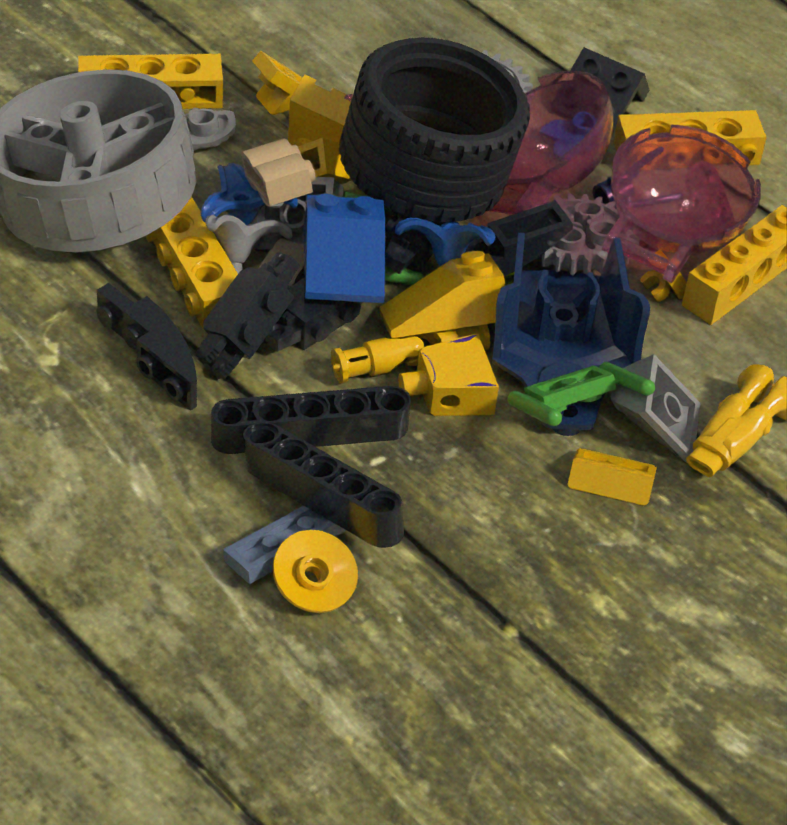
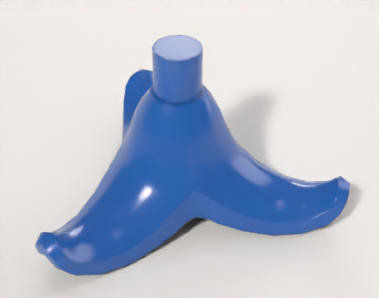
[201,163,298,225]
[395,218,495,266]

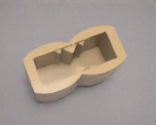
[241,138,316,207]

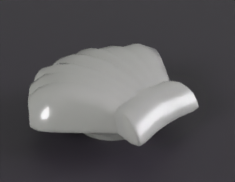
[186,107,236,150]

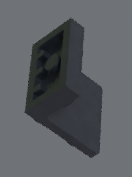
[551,47,650,134]

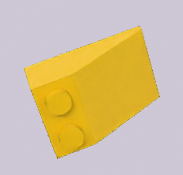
[379,251,505,338]

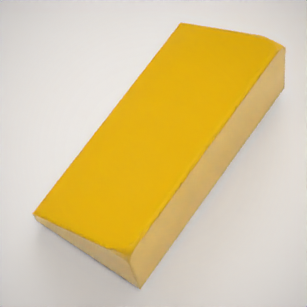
[568,448,657,506]

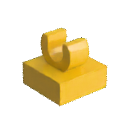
[640,249,687,302]

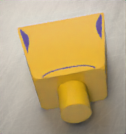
[398,333,499,416]

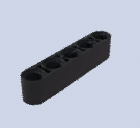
[211,386,411,454]
[243,422,404,548]

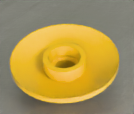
[273,530,358,613]

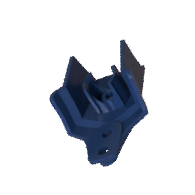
[492,233,650,436]

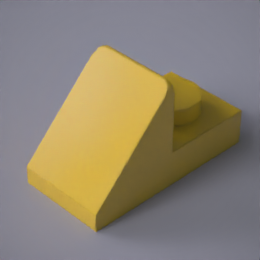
[252,51,303,115]

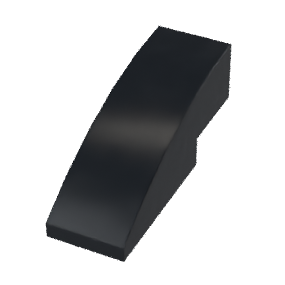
[465,200,573,277]

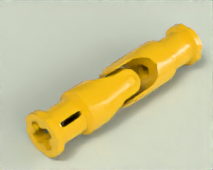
[331,324,490,383]

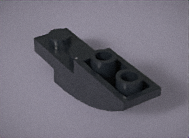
[96,283,197,411]

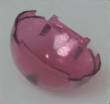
[484,70,613,215]
[602,125,761,283]

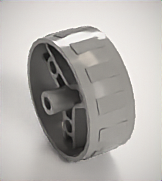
[0,69,196,252]

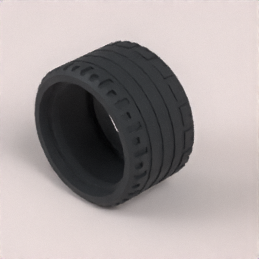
[339,37,530,222]

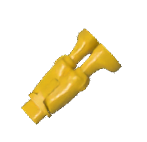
[686,364,787,477]

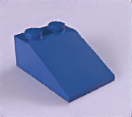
[303,194,385,303]

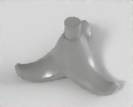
[206,215,293,273]

